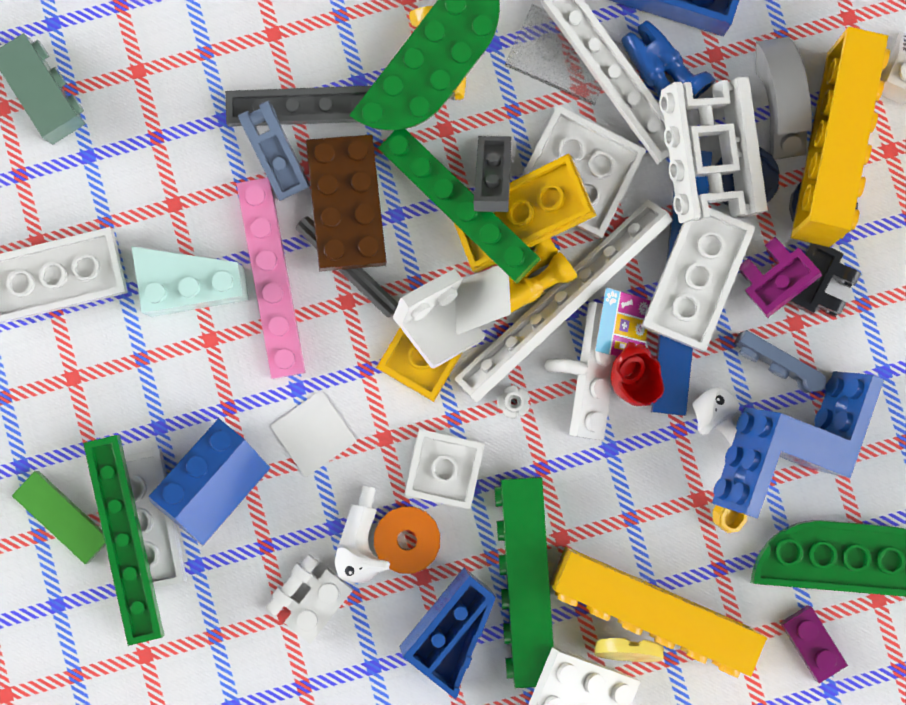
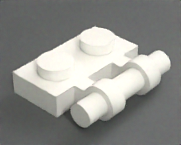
[266,554,354,644]

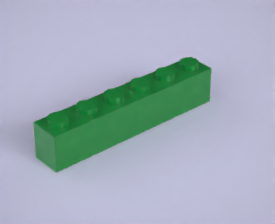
[494,477,554,688]

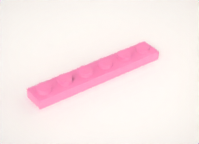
[236,177,306,379]

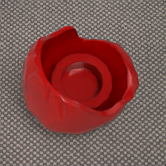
[611,342,664,406]

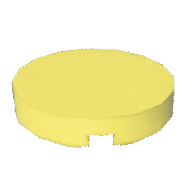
[594,638,664,662]

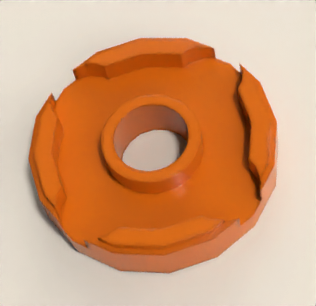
[374,506,440,574]

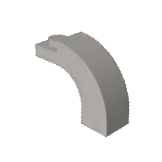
[756,37,812,160]

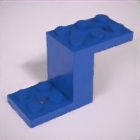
[711,371,884,519]

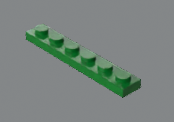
[378,129,541,284]
[83,435,165,646]

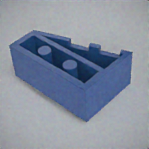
[399,567,496,699]

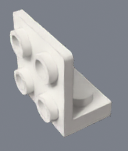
[393,269,485,369]

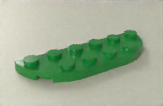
[349,0,500,131]
[750,520,906,597]

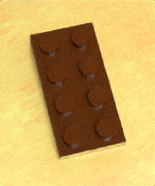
[306,135,387,272]

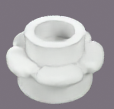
[497,385,530,419]

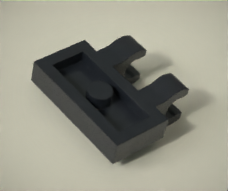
[788,243,861,317]

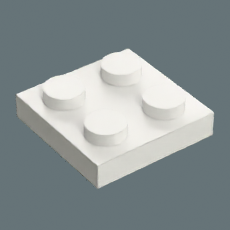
[404,429,485,510]

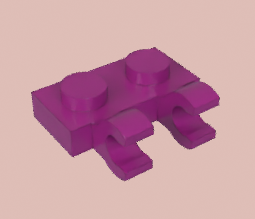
[739,237,822,318]

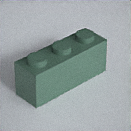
[0,33,86,145]

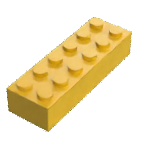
[790,26,890,247]
[550,546,767,678]

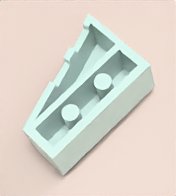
[131,246,249,317]

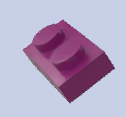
[780,605,848,684]

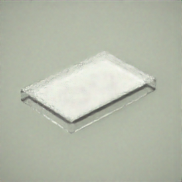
[505,4,622,106]

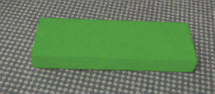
[12,471,105,564]

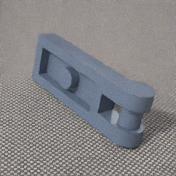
[238,100,310,201]
[733,330,826,393]

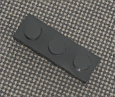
[474,136,511,212]

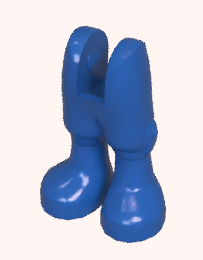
[621,21,716,99]

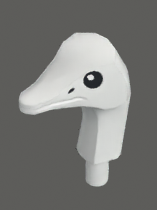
[693,387,741,446]
[335,486,390,583]

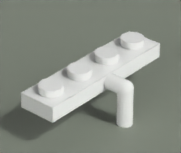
[544,302,616,441]

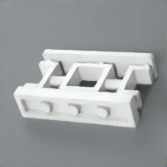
[659,77,768,223]

